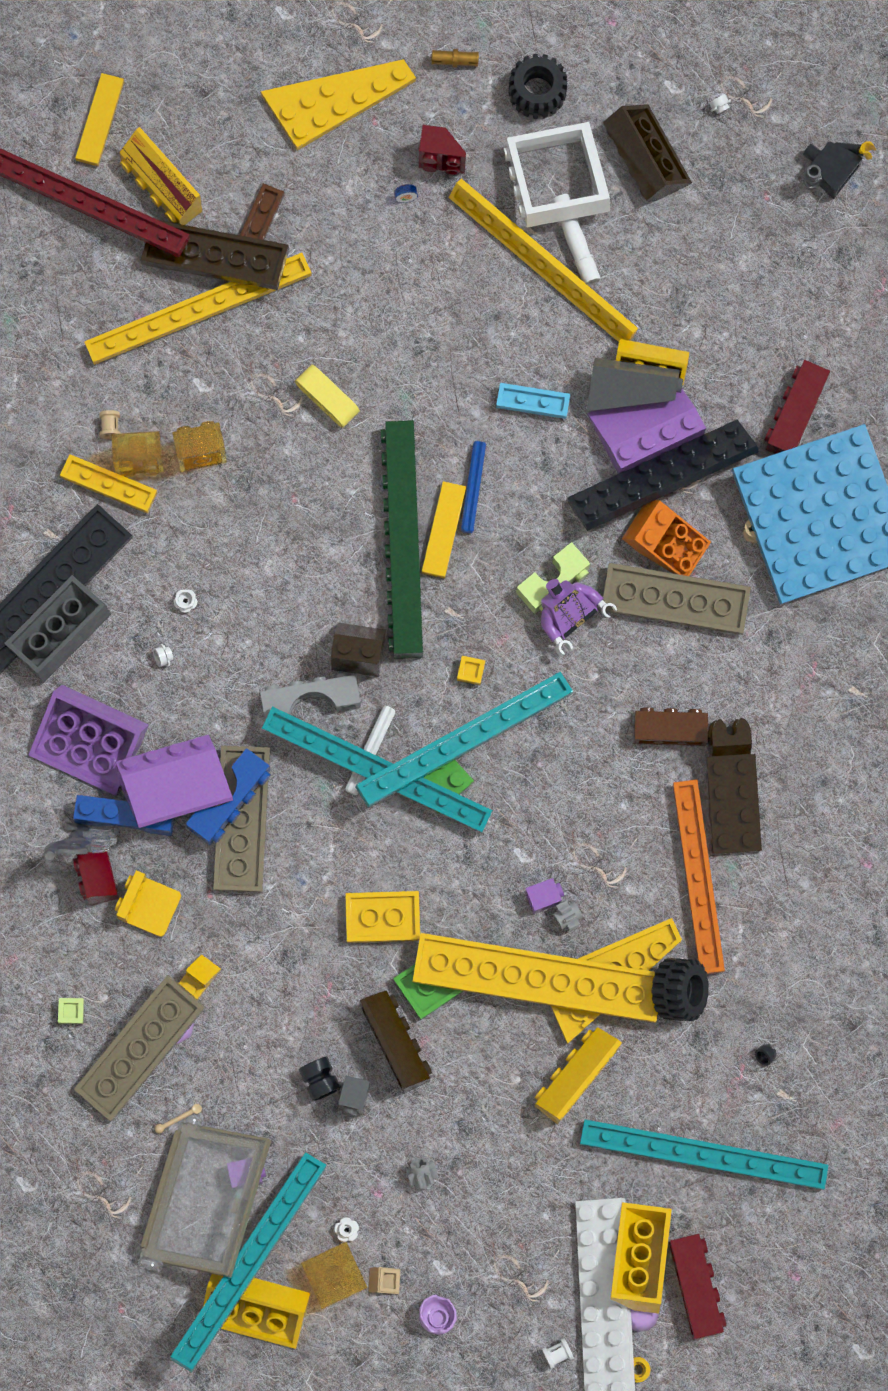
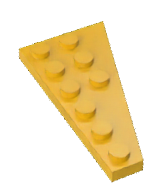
[260,59,416,151]
[550,918,682,1044]

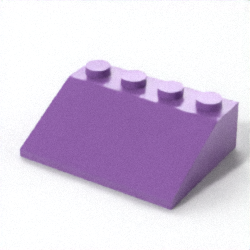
[587,389,706,474]
[29,685,149,796]
[116,735,233,828]

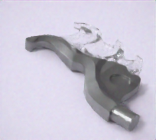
[43,822,121,861]

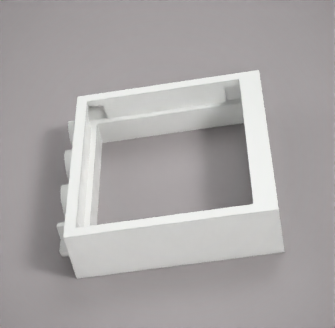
[503,122,610,228]

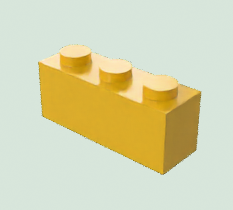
[616,339,690,385]

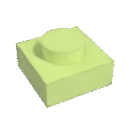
[58,998,84,1024]

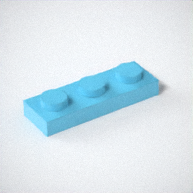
[496,383,570,419]

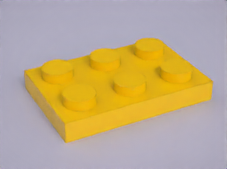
[346,891,420,943]

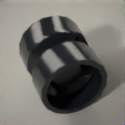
[299,1056,341,1101]

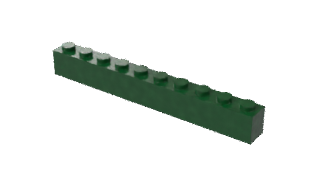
[381,420,423,659]

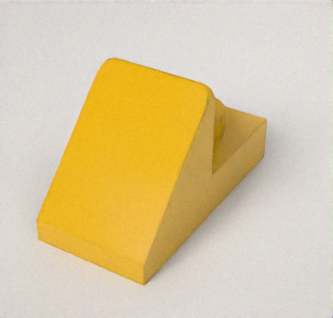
[179,954,221,999]

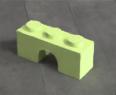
[516,542,590,614]

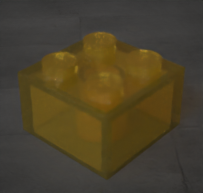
[172,421,227,472]
[111,431,164,477]
[301,1242,368,1311]

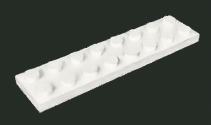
[575,1198,635,1391]

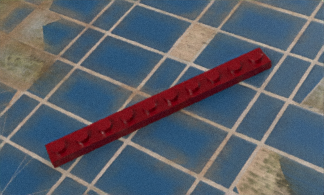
[0,148,190,257]

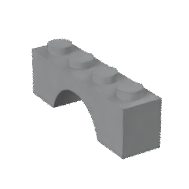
[260,673,361,720]

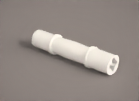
[551,194,601,286]

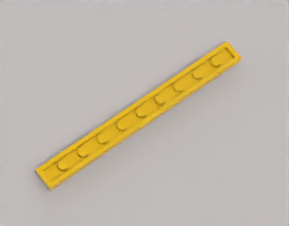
[449,178,639,342]
[84,253,312,365]

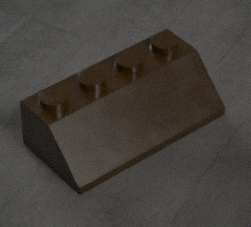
[603,104,692,201]
[360,990,432,1094]

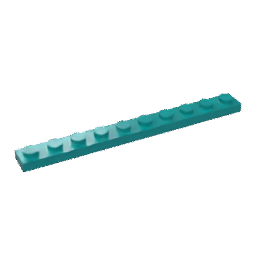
[355,671,573,807]
[262,706,493,832]
[580,1119,829,1190]
[170,1152,327,1373]

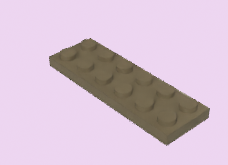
[603,563,751,635]
[213,745,270,893]
[74,975,206,1122]

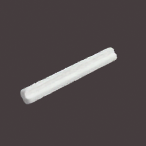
[346,706,395,795]

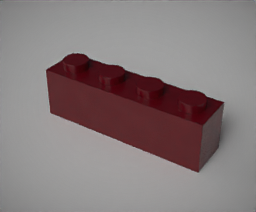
[764,360,830,454]
[668,1234,727,1340]

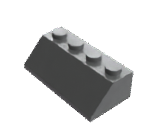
[4,575,111,683]

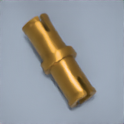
[431,49,479,68]

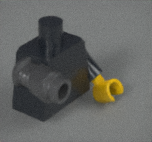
[803,141,876,199]

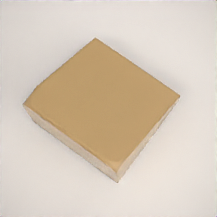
[369,1267,400,1294]

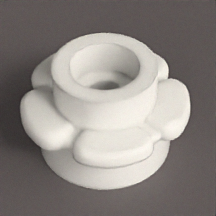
[709,94,731,114]
[174,590,197,613]
[153,644,173,667]
[334,1217,359,1242]

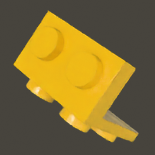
[115,870,181,937]

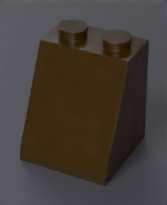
[331,623,386,677]

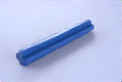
[461,441,486,533]

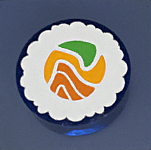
[394,184,418,203]

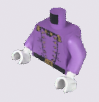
[541,579,617,655]

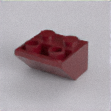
[418,125,466,175]
[73,848,119,906]

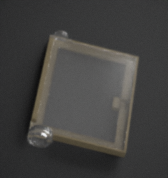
[137,1117,271,1278]

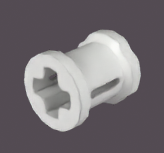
[542,1338,574,1369]

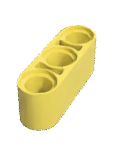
[295,364,360,428]

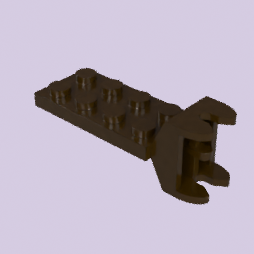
[706,718,762,854]

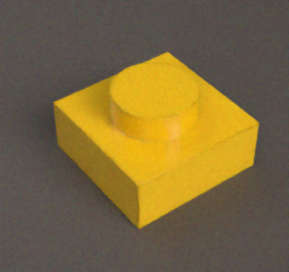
[457,656,486,685]

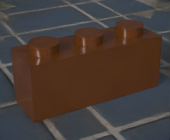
[633,707,708,746]

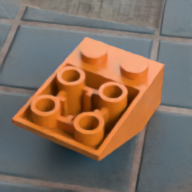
[622,500,711,576]

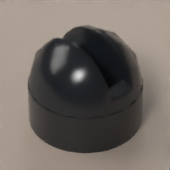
[755,1044,777,1066]

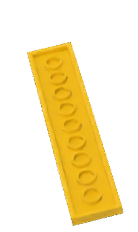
[412,933,658,1023]

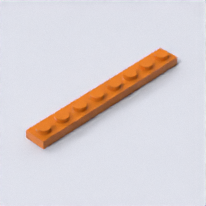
[673,780,725,974]

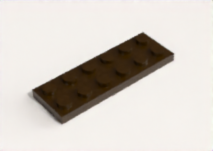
[140,220,289,290]

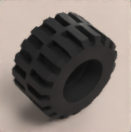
[508,54,568,119]
[652,958,709,1021]

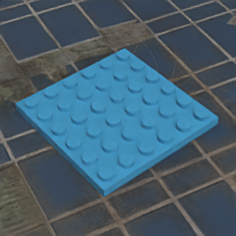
[731,424,888,605]

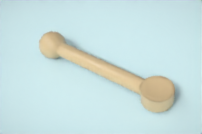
[154,1104,202,1134]

